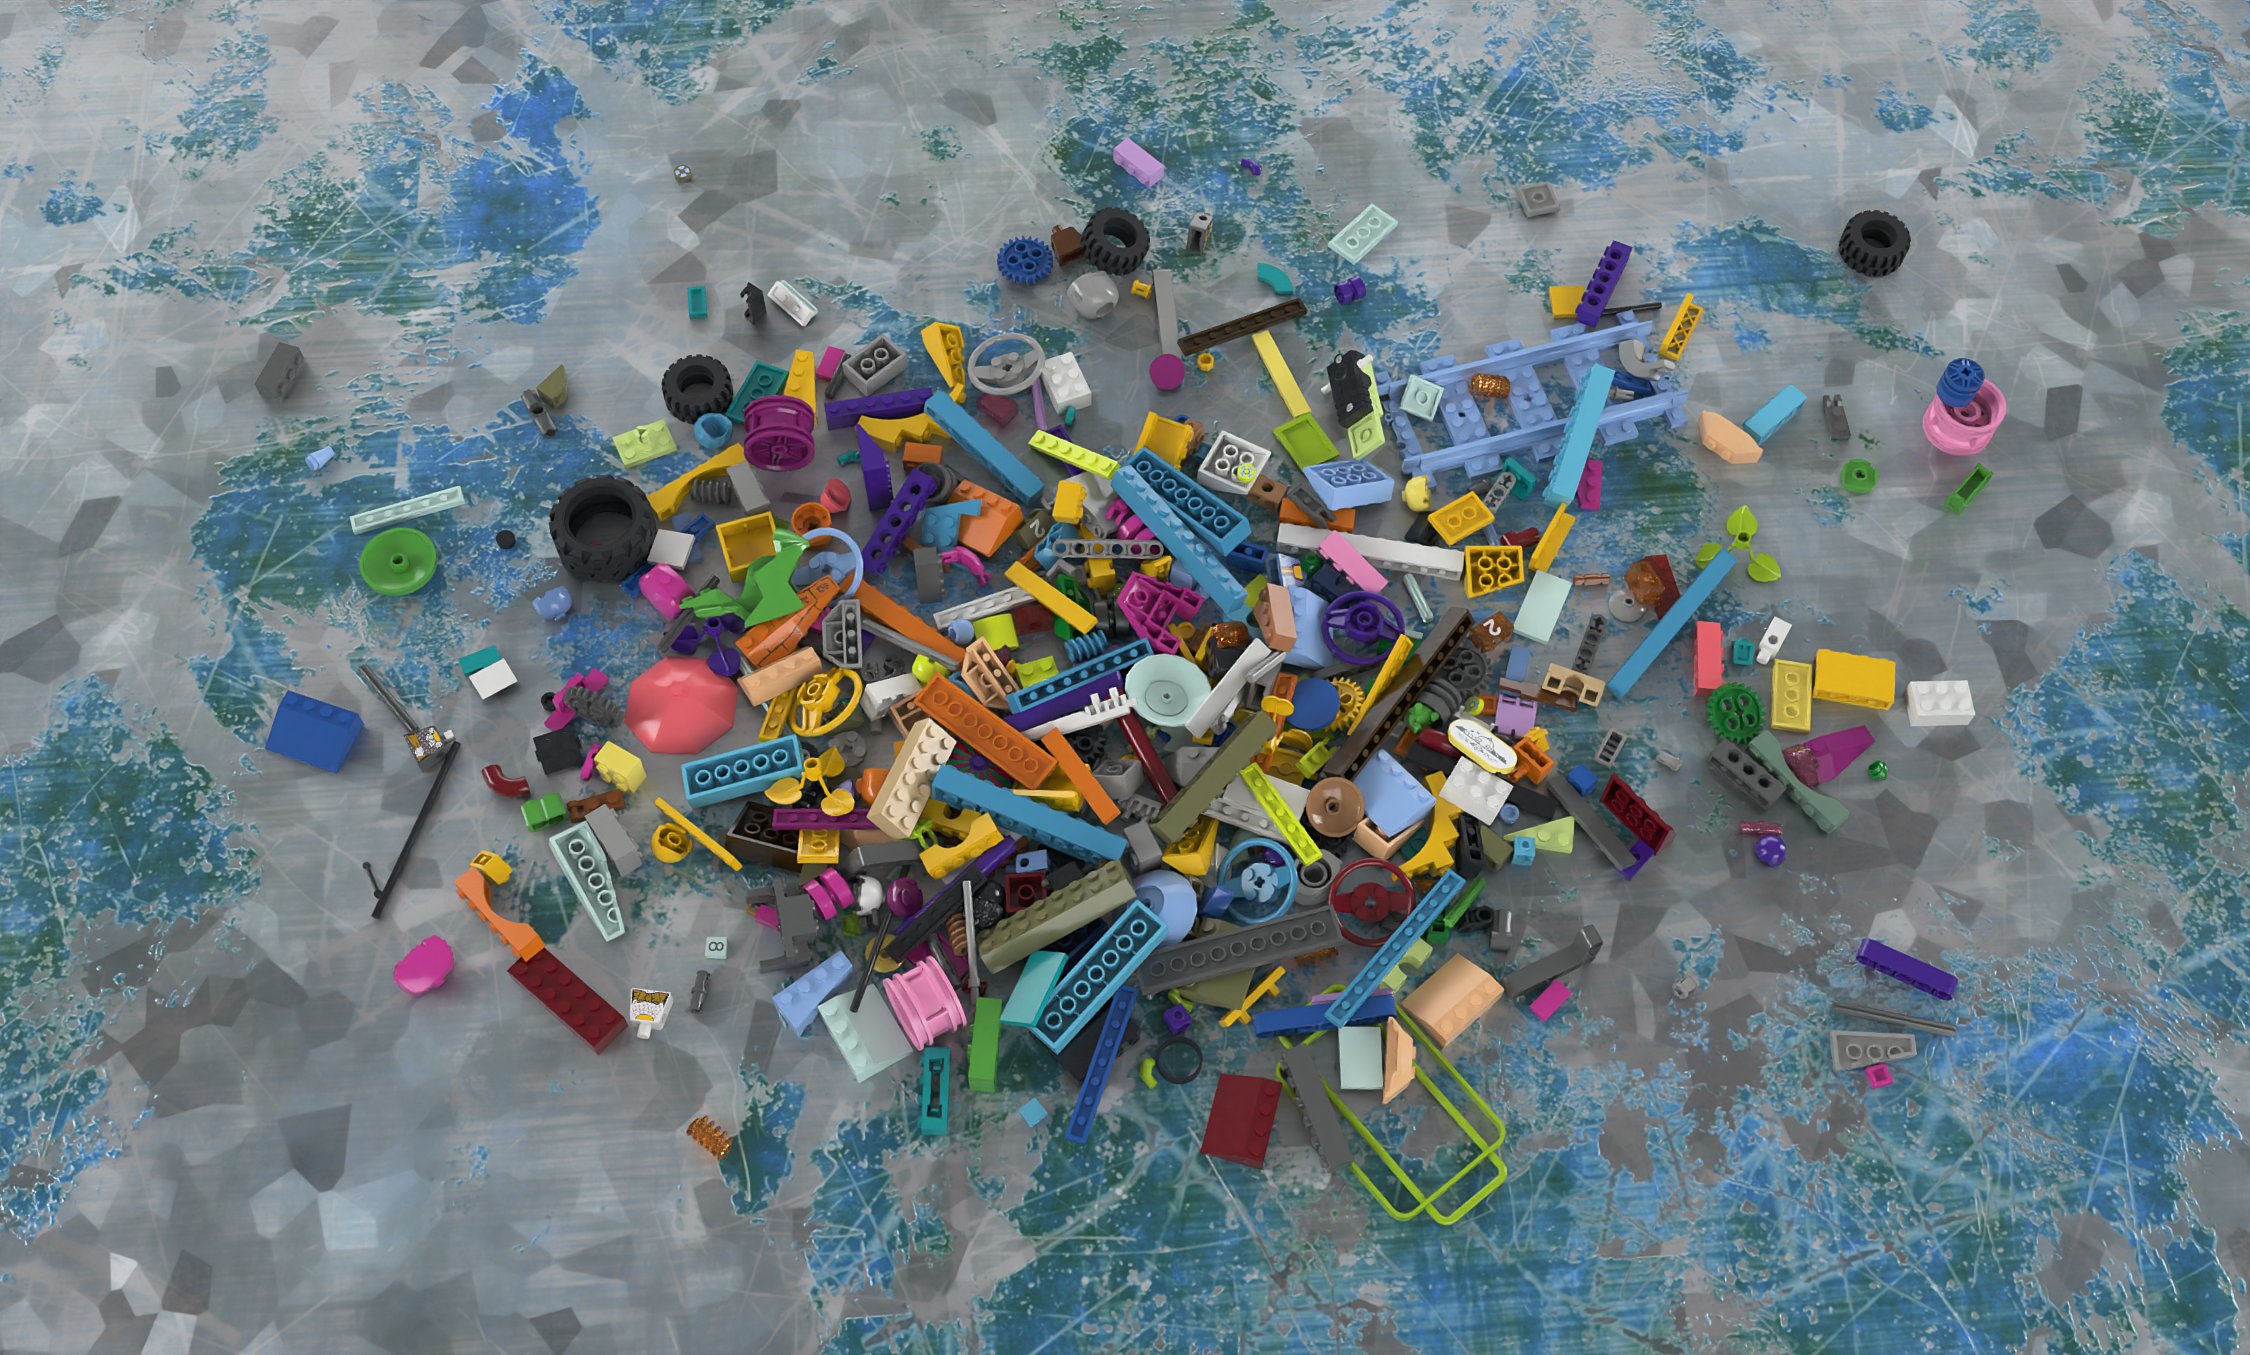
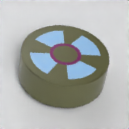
[674,165,692,182]

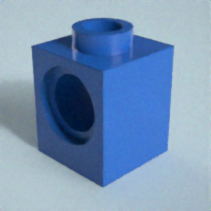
[1566,763,1599,797]

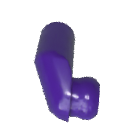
[1241,158,1262,176]

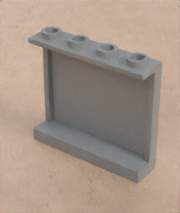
[1055,471,1135,539]

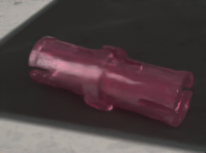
[1740,820,1782,836]

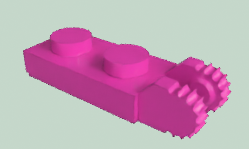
[1105,495,1131,525]

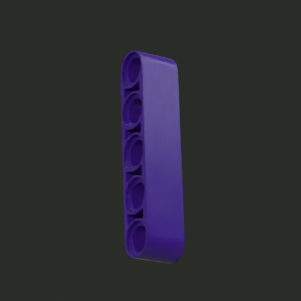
[1856,938,1958,1001]

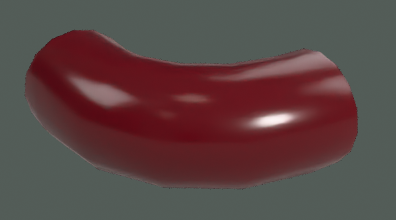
[1419,726,1466,760]
[481,764,531,798]

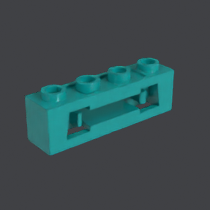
[917,1047,951,1135]

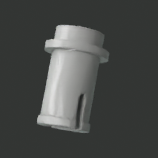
[1656,750,1683,771]

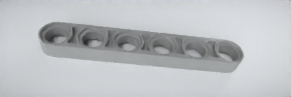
[1052,538,1164,559]

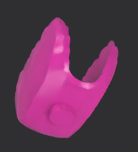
[639,562,696,621]
[393,935,454,995]

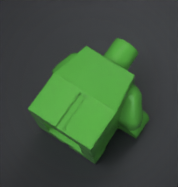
[1404,703,1439,735]

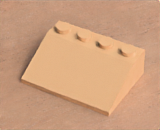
[1400,953,1504,1049]

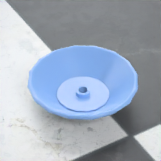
[1112,870,1197,950]

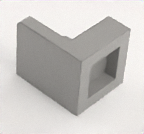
[1046,558,1075,588]

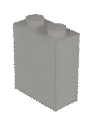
[1246,652,1282,712]

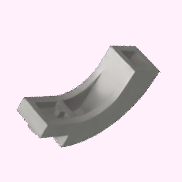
[1619,339,1675,381]

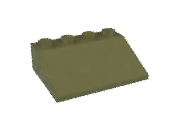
[1177,917,1256,1010]

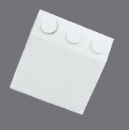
[1197,430,1271,495]

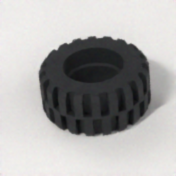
[1080,207,1150,276]
[1839,210,1911,277]
[661,354,734,425]

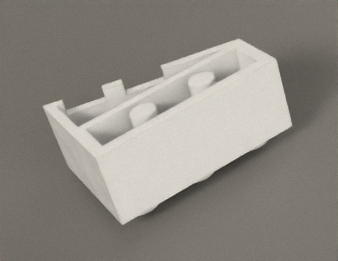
[860,673,923,722]

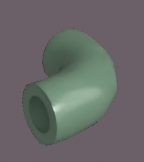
[1229,828,1263,869]

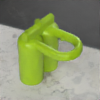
[895,818,938,850]

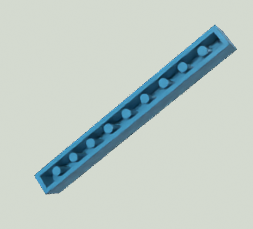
[1110,465,1249,614]

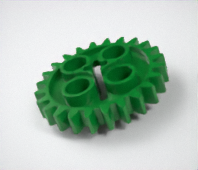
[1704,682,1767,745]

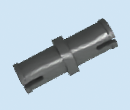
[689,970,710,1014]

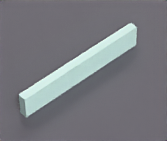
[350,486,465,535]

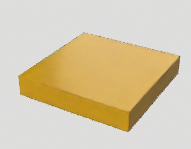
[1548,285,1585,318]

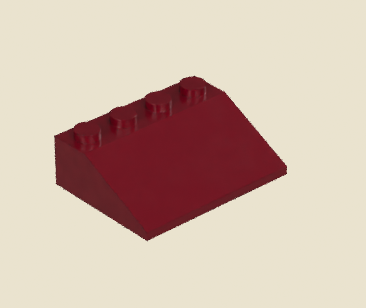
[1599,773,1677,856]
[1200,1073,1283,1170]

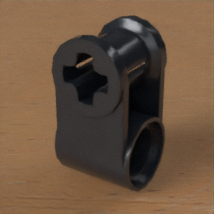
[1457,906,1494,933]

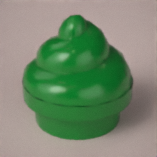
[1868,760,1888,780]

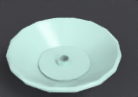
[1125,654,1212,727]

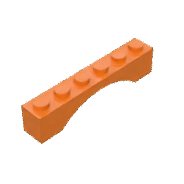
[454,866,545,962]

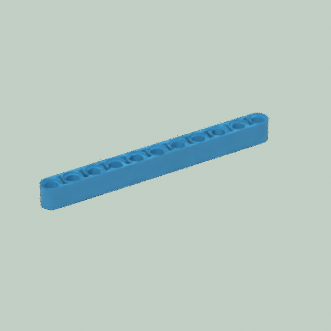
[1605,547,1738,699]

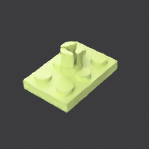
[612,419,677,469]

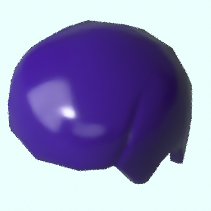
[1755,835,1786,866]

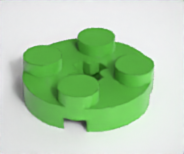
[1840,459,1879,493]

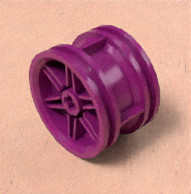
[744,395,815,472]

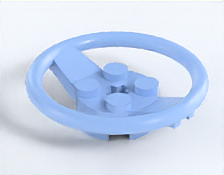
[791,528,864,610]

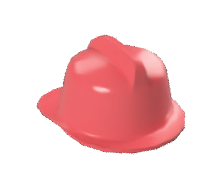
[820,478,851,514]

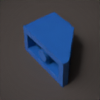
[1196,885,1236,922]

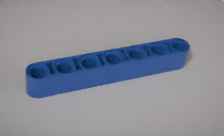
[1253,995,1397,1039]

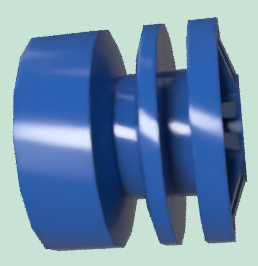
[1936,358,1985,407]

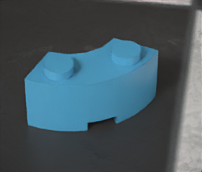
[1034,522,1079,571]

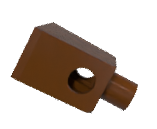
[1051,225,1085,267]

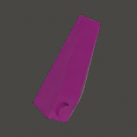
[1798,725,1875,785]

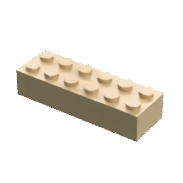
[866,718,957,841]

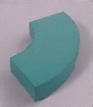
[1257,263,1293,295]

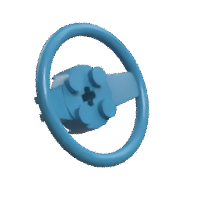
[1217,838,1298,926]

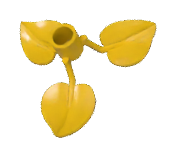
[1232,696,1313,755]
[764,746,855,816]

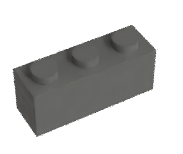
[254,342,304,400]

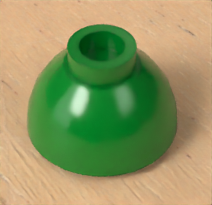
[1299,553,1323,578]

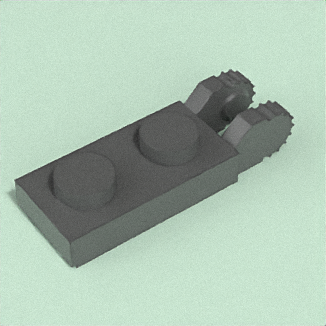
[1823,394,1851,440]
[1287,484,1336,529]

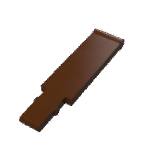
[1498,677,1577,712]

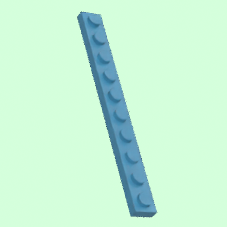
[1324,869,1466,1029]

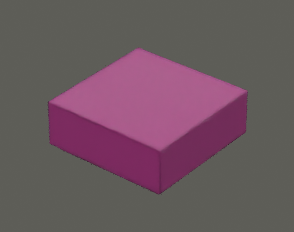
[1864,1063,1893,1090]

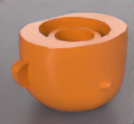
[855,768,890,809]

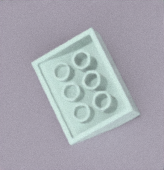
[817,984,914,1083]

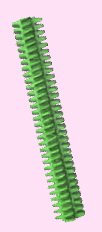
[1443,876,1486,928]

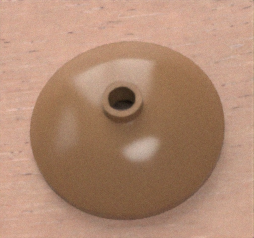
[1306,777,1365,837]

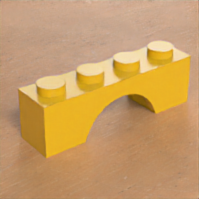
[919,812,1004,881]

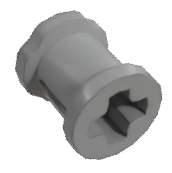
[1672,972,1700,999]

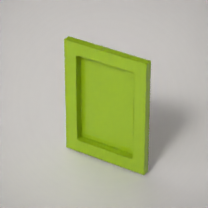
[1272,412,1340,473]

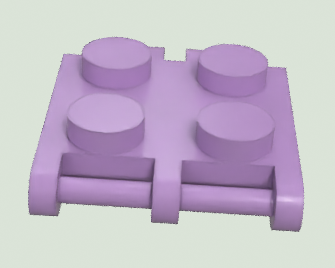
[1494,694,1538,740]

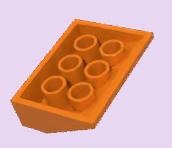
[946,479,1024,557]

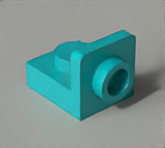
[1731,638,1755,666]

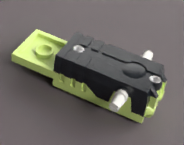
[1321,350,1385,461]

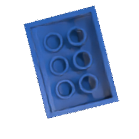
[265,690,364,773]

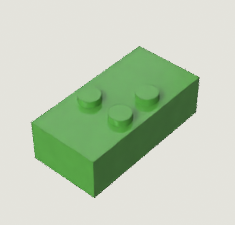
[967,997,1003,1093]

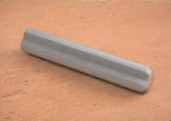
[1245,650,1287,683]

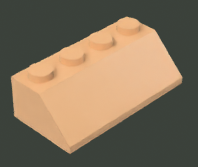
[737,646,824,707]

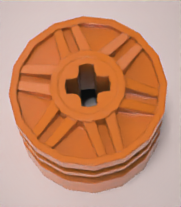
[791,502,833,551]

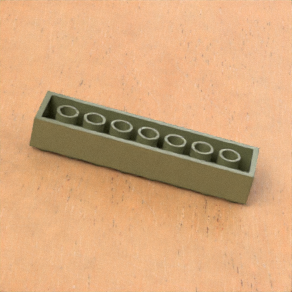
[1148,710,1279,844]
[976,859,1137,975]

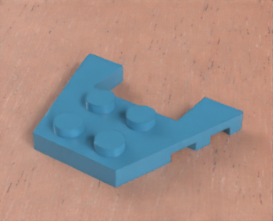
[920,499,982,572]

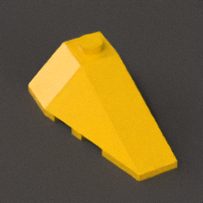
[921,322,965,389]
[1162,813,1219,876]

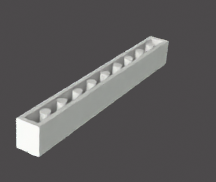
[1276,523,1465,581]

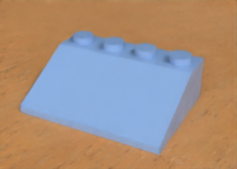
[1303,458,1395,511]
[1282,585,1333,670]
[1352,749,1437,837]

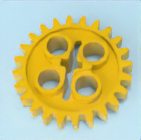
[1319,677,1365,732]

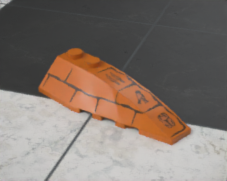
[735,574,841,669]

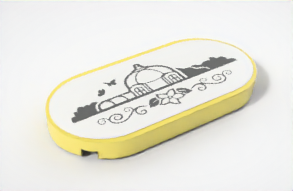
[1447,719,1517,774]

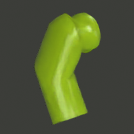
[1168,987,1194,1012]
[1139,1057,1158,1090]

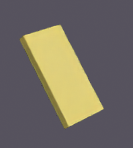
[1770,659,1813,734]

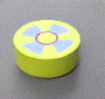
[1237,464,1256,483]
[1464,696,1484,716]

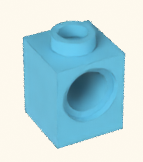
[1511,836,1535,866]

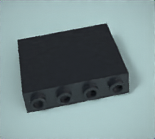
[1029,997,1141,1088]

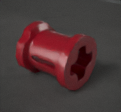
[962,975,988,997]

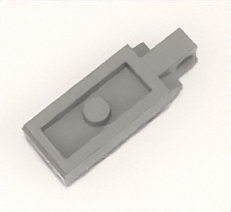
[1210,688,1245,735]

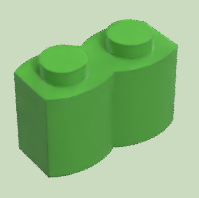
[521,793,568,833]

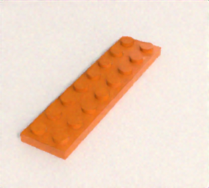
[913,672,1059,790]

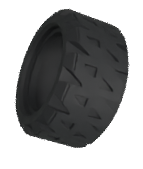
[549,475,658,582]

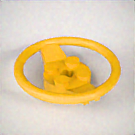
[788,667,862,737]

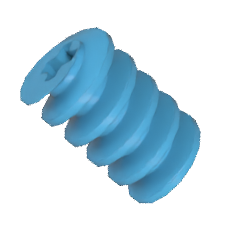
[1064,630,1108,664]

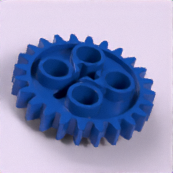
[997,236,1053,286]

